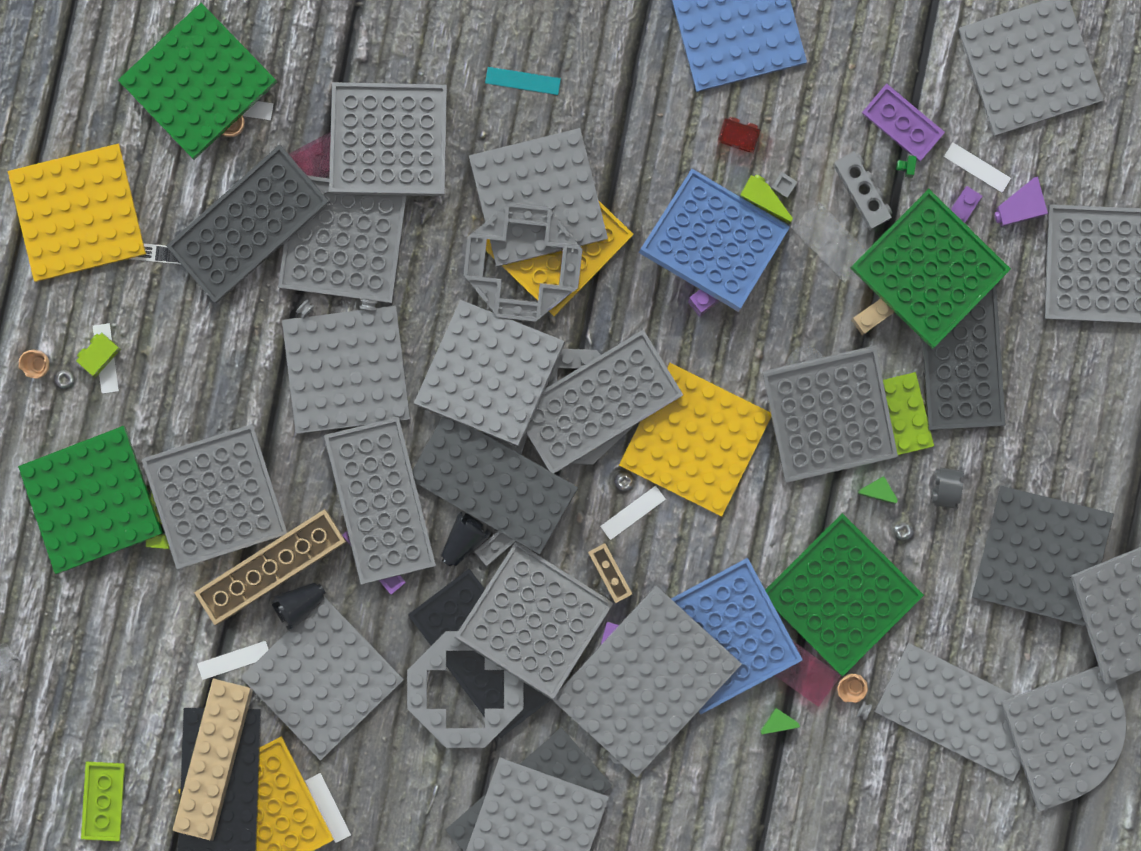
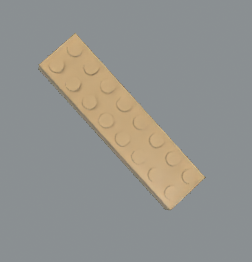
[194,509,347,625]
[172,679,253,840]

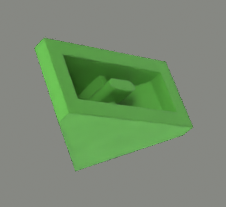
[858,476,898,504]
[760,708,800,734]

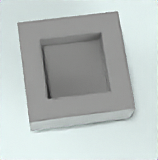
[771,172,797,199]

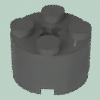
[931,467,964,509]

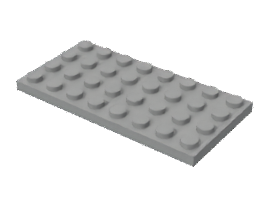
[526,330,683,473]
[324,417,436,585]
[874,643,1022,781]

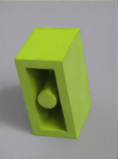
[76,332,121,378]

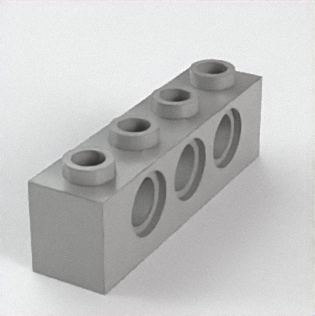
[833,151,892,231]

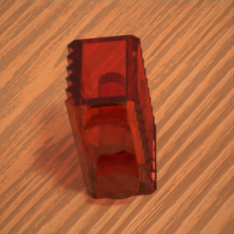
[717,117,761,154]

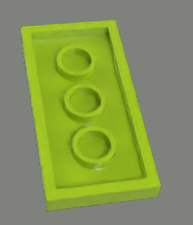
[883,372,934,455]
[81,761,125,841]

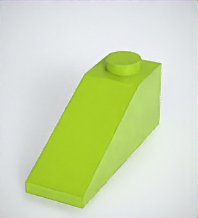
[740,175,793,224]

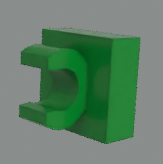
[896,155,917,178]

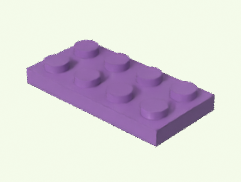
[861,83,945,162]

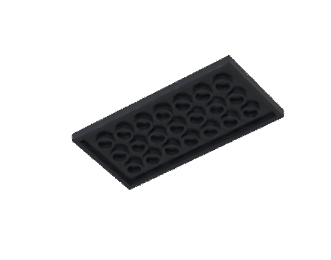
[408,568,560,738]
[178,708,261,851]

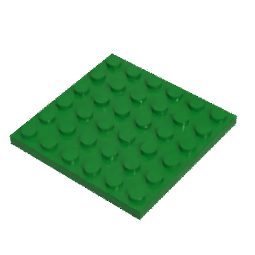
[118,3,277,160]
[850,189,1011,349]
[18,426,163,574]
[765,513,924,677]

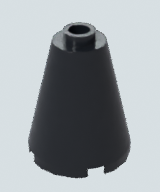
[441,512,491,567]
[270,583,326,631]

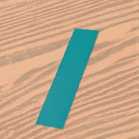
[485,67,561,95]

